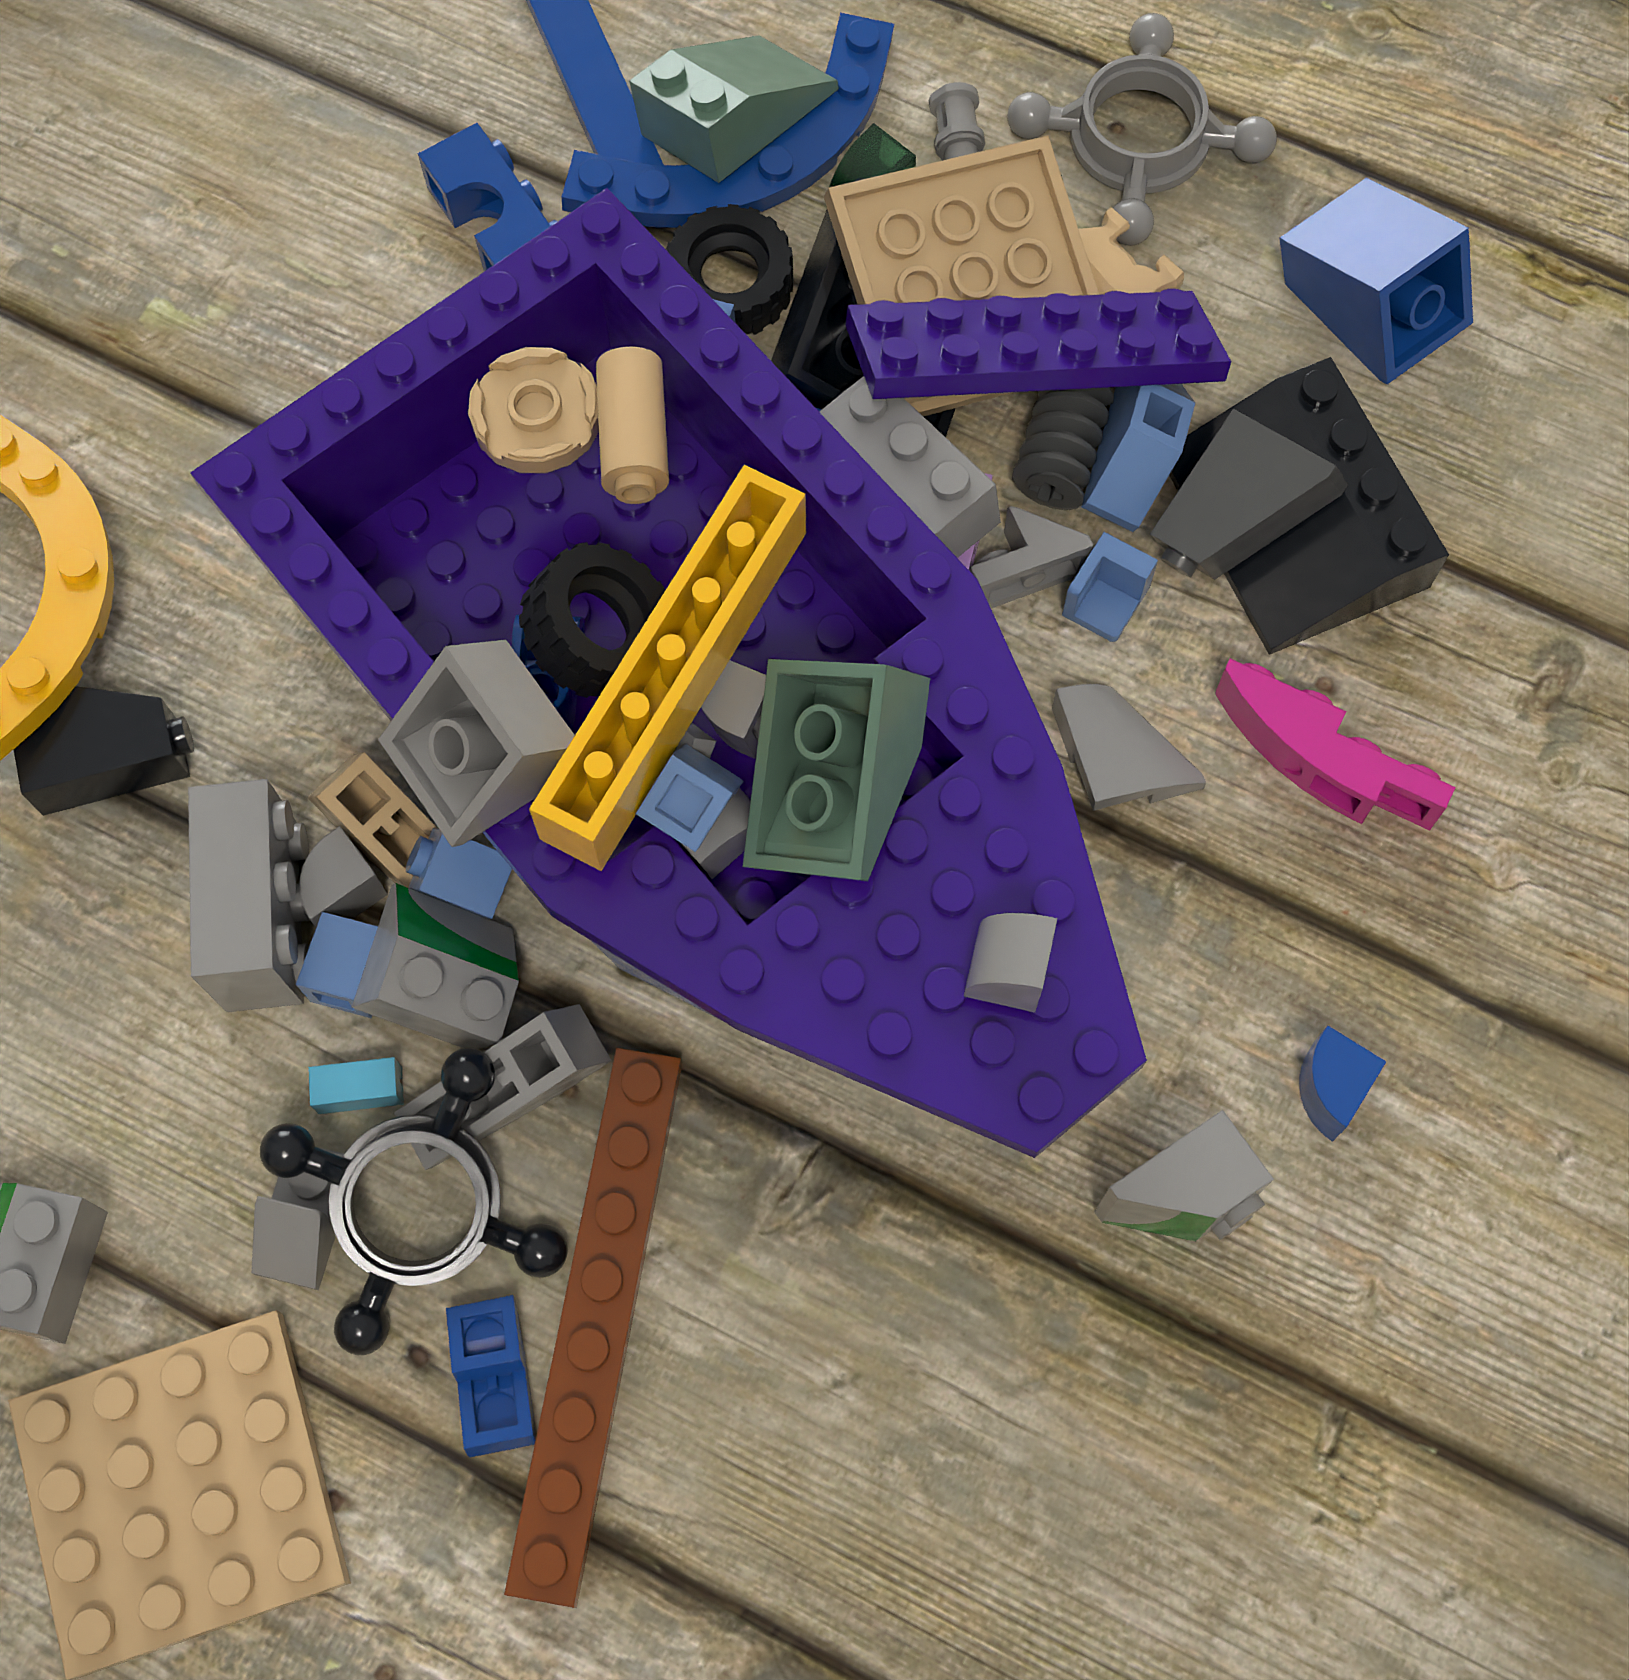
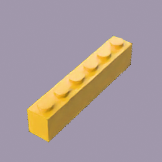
[529,465,806,871]

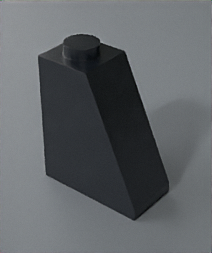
[13,686,194,816]

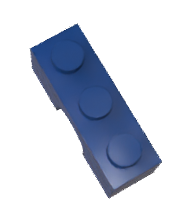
[417,123,558,271]

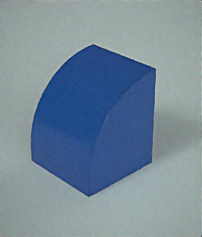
[1299,1026,1386,1142]

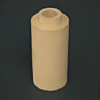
[596,347,669,504]

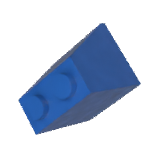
[1279,177,1473,385]

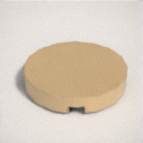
[468,347,599,473]

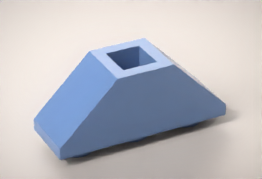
[1081,384,1195,532]

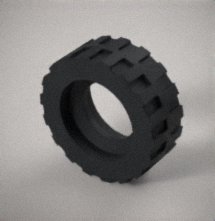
[666,204,794,335]
[519,542,665,698]

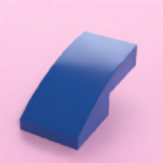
[446,1295,536,1458]

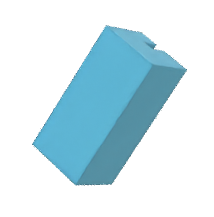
[308,1057,404,1114]

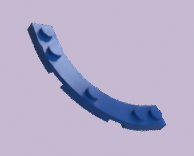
[561,12,894,228]

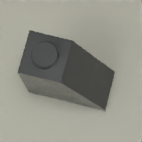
[1150,409,1348,580]

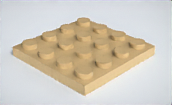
[824,135,1099,416]
[8,1310,351,1680]

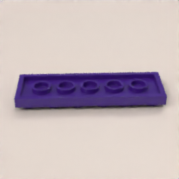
[845,289,1232,399]

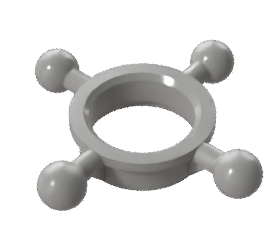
[1007,13,1277,246]

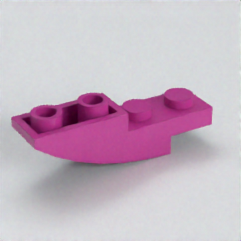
[1215,658,1456,831]

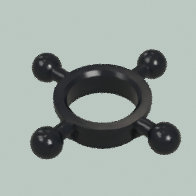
[260,1048,568,1355]

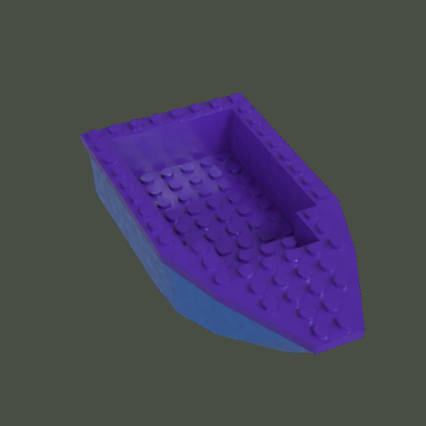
[190,188,1147,1158]

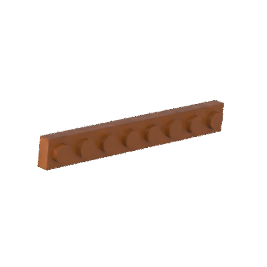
[504,1048,682,1608]

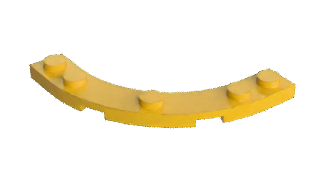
[0,415,114,761]

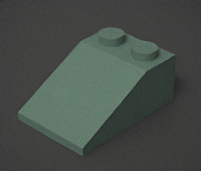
[629,35,839,183]
[743,659,930,881]

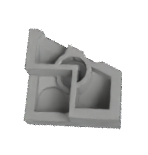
[1052,684,1206,811]

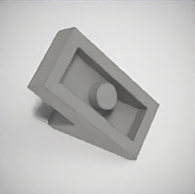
[970,506,1094,609]
[251,1147,344,1291]

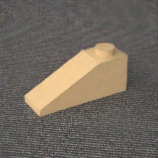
[307,752,438,888]

